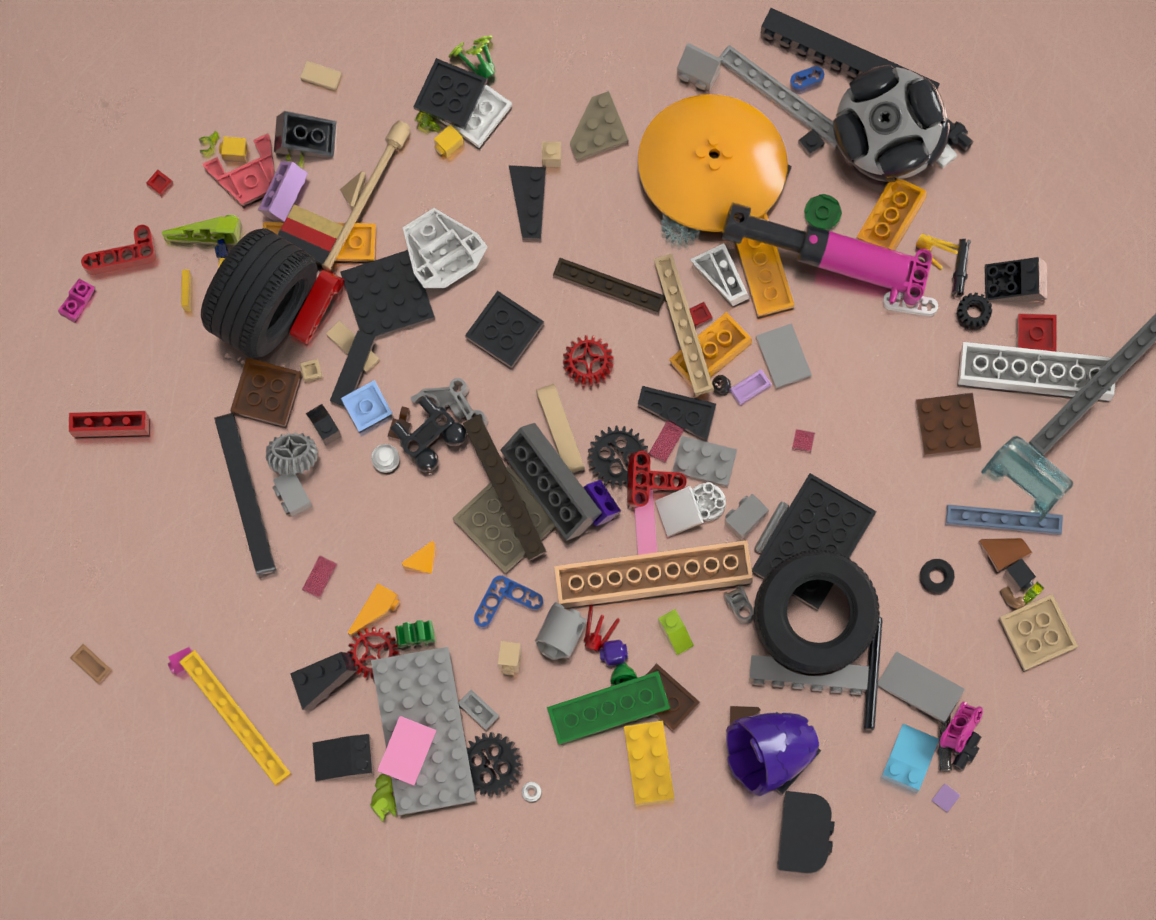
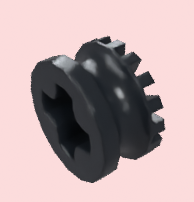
[712,375,731,394]

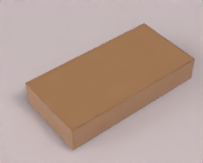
[70,644,112,684]

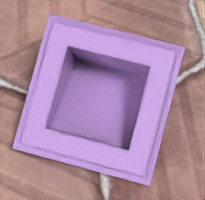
[932,783,960,813]

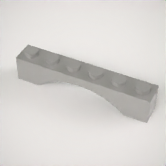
[749,655,869,695]

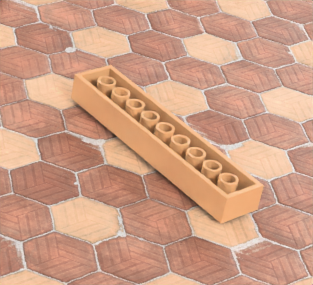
[554,540,753,608]

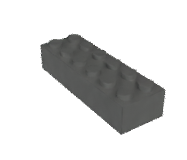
[500,423,602,541]

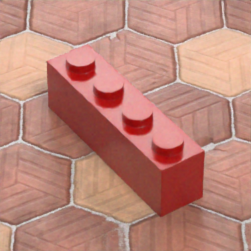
[69,411,149,437]

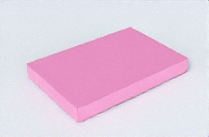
[377,716,436,786]

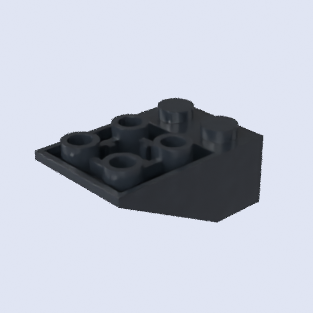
[985,257,1047,302]

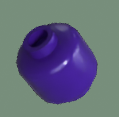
[599,640,628,666]

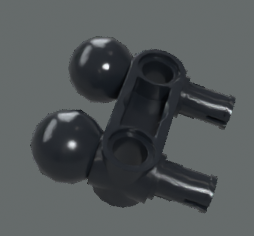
[390,395,467,472]

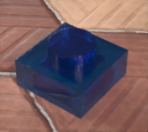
[215,239,228,258]

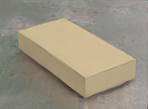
[300,61,342,91]

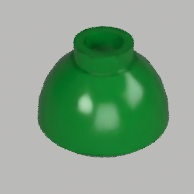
[610,663,637,685]

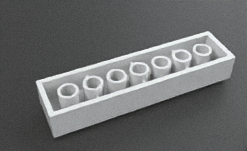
[958,342,1115,401]

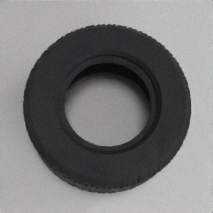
[200,228,318,358]
[754,550,880,674]

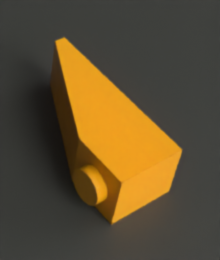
[347,583,400,637]

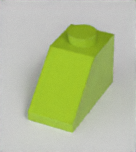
[658,609,694,656]

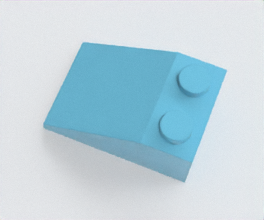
[881,724,939,793]

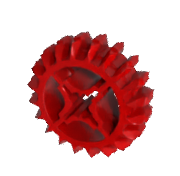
[563,335,614,386]
[347,627,400,680]

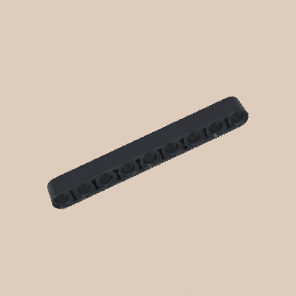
[214,412,276,577]

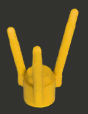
[916,233,959,269]

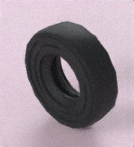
[920,559,955,593]

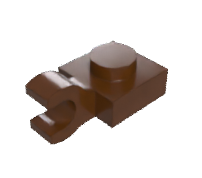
[388,406,412,441]

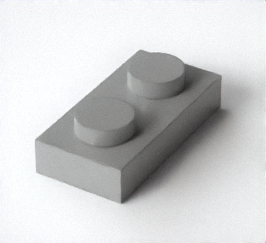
[458,690,500,731]

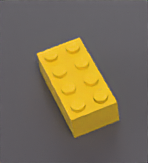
[624,721,674,807]

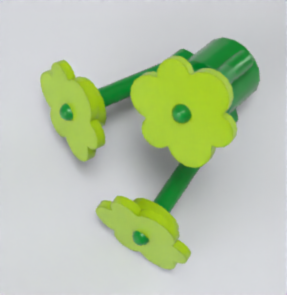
[448,35,496,78]

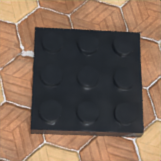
[413,58,487,130]
[465,290,544,368]

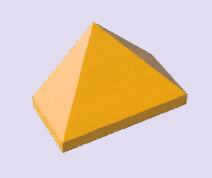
[401,540,436,574]

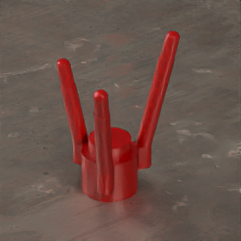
[583,604,620,652]

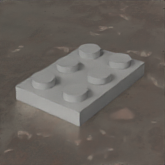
[672,436,737,487]

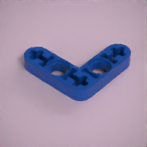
[474,575,544,628]

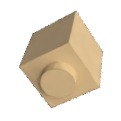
[542,141,561,167]

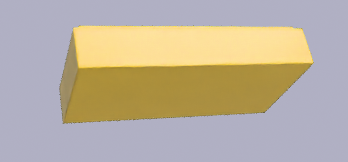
[181,269,192,311]

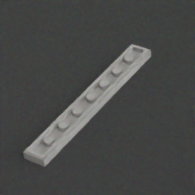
[718,45,837,147]

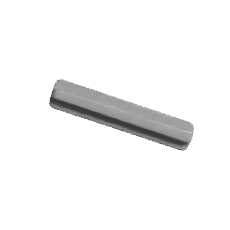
[754,501,789,554]

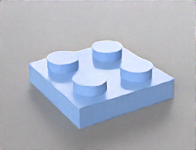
[340,380,393,432]

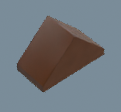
[729,706,761,725]

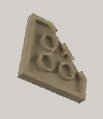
[570,91,629,162]

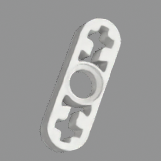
[883,291,938,316]

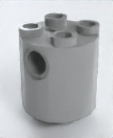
[535,602,587,660]

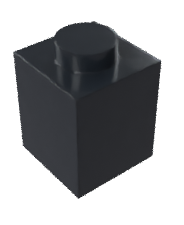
[1004,559,1036,592]

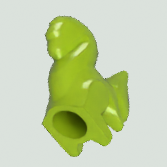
[370,774,397,821]

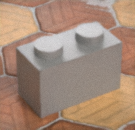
[272,473,312,517]
[725,494,769,540]

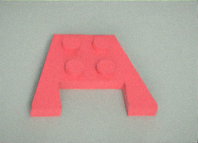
[202,133,275,206]

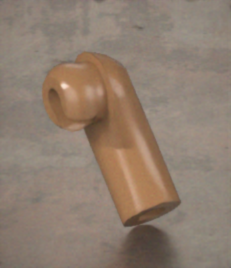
[1000,586,1025,610]

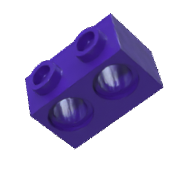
[583,480,621,526]

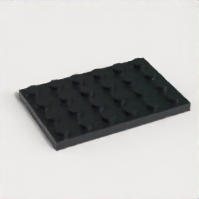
[752,473,877,610]

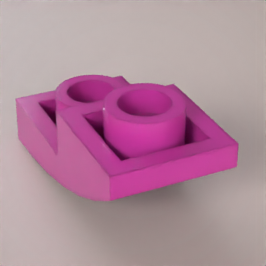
[58,278,95,322]

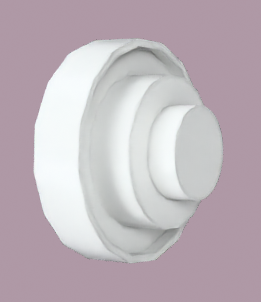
[371,444,400,473]

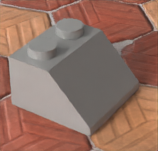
[677,43,721,91]

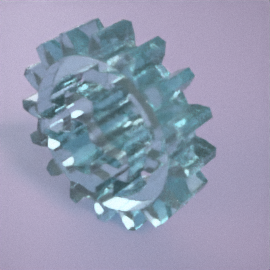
[661,213,700,245]

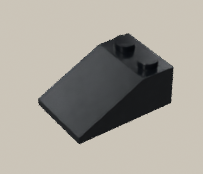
[274,111,337,158]
[312,734,374,782]

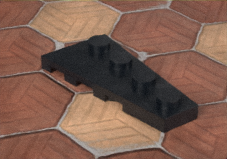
[509,165,546,241]
[638,386,716,441]

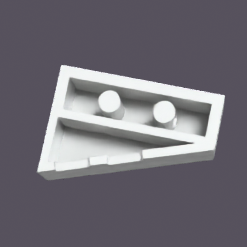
[690,243,750,306]

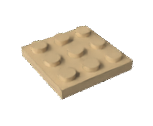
[999,594,1078,671]

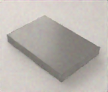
[756,323,812,389]

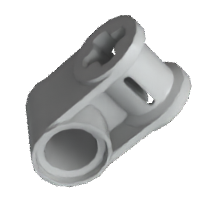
[723,585,753,624]

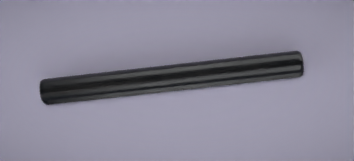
[864,617,883,730]

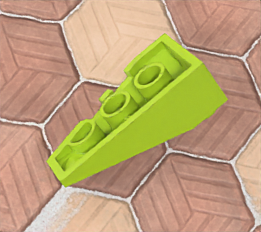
[162,215,241,245]

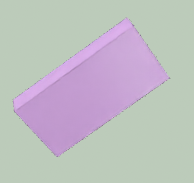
[729,369,772,406]

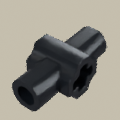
[947,119,974,151]
[952,731,982,771]

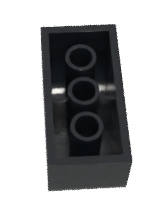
[776,791,835,877]

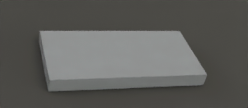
[878,651,965,723]

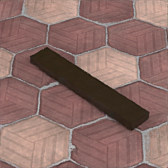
[553,258,665,315]

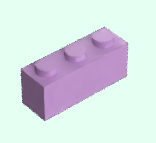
[258,161,308,222]

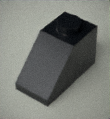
[306,404,341,445]

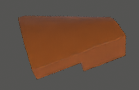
[978,538,1032,572]

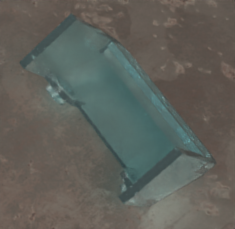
[981,436,1074,522]

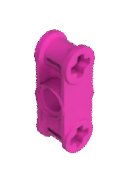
[940,701,983,753]

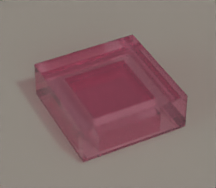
[792,429,815,452]

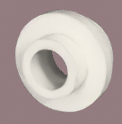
[522,782,541,802]

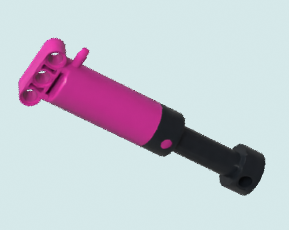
[721,202,932,305]

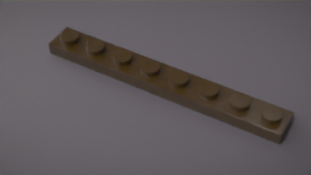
[463,415,547,560]

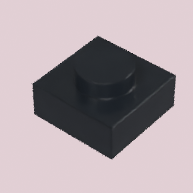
[798,129,825,156]

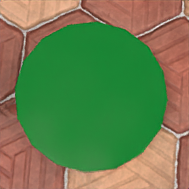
[804,194,842,231]

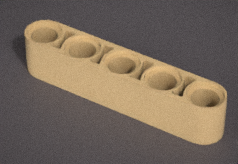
[536,384,585,473]

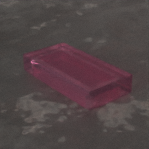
[649,421,684,463]
[302,555,337,599]

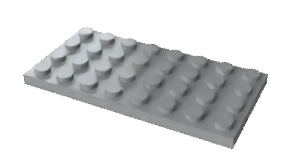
[371,647,476,816]

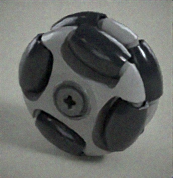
[833,65,950,182]

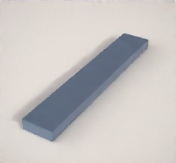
[945,505,1063,535]

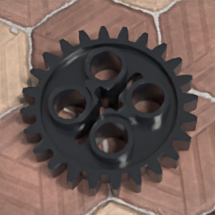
[587,426,650,488]
[466,732,523,796]

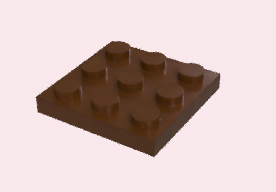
[230,358,302,427]
[915,393,981,457]

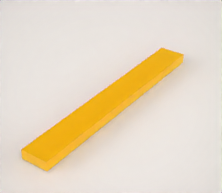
[179,650,290,785]

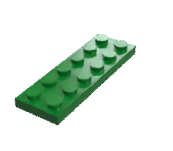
[547,671,671,745]

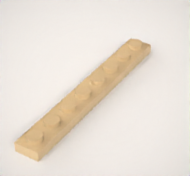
[654,254,714,396]

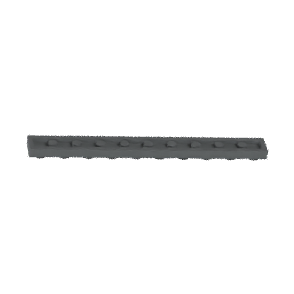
[1029,313,1156,456]

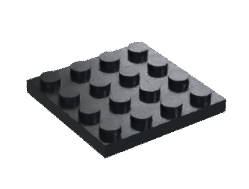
[340,250,435,338]

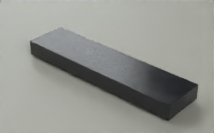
[330,330,376,407]

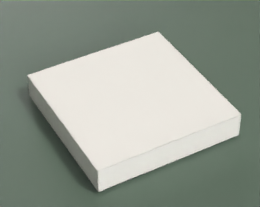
[655,486,704,537]

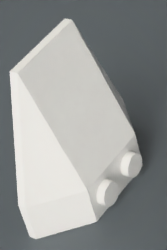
[403,208,487,288]

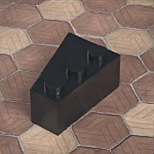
[290,652,356,711]

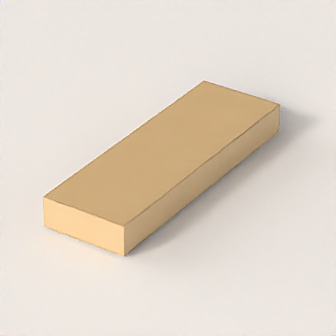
[326,320,380,373]

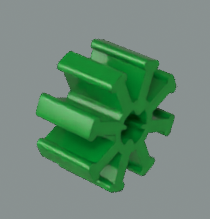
[395,620,435,648]

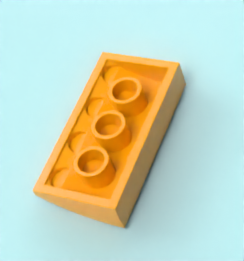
[857,178,927,250]
[669,312,752,389]

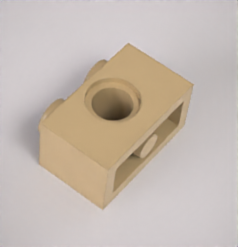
[498,641,522,675]

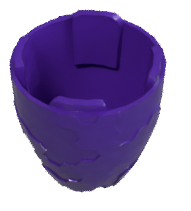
[726,713,819,796]

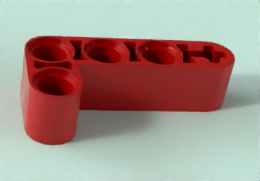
[81,225,156,275]
[290,270,345,344]

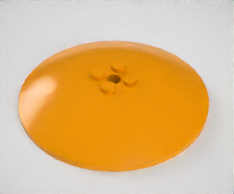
[638,94,788,232]

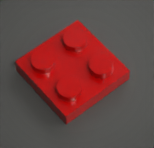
[1017,314,1057,352]

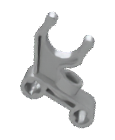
[411,378,488,426]

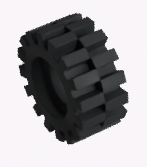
[957,292,993,330]

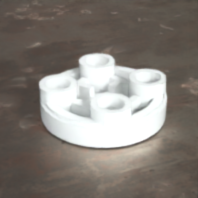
[692,482,726,522]

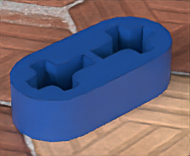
[790,66,825,91]

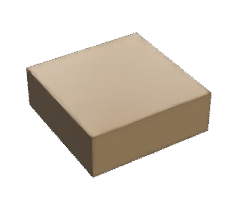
[300,359,323,383]

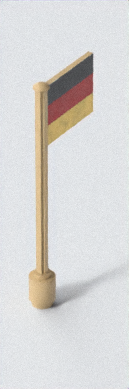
[278,121,410,271]

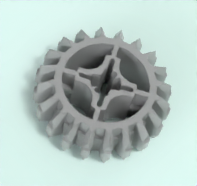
[266,432,318,476]

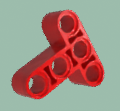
[627,451,687,508]

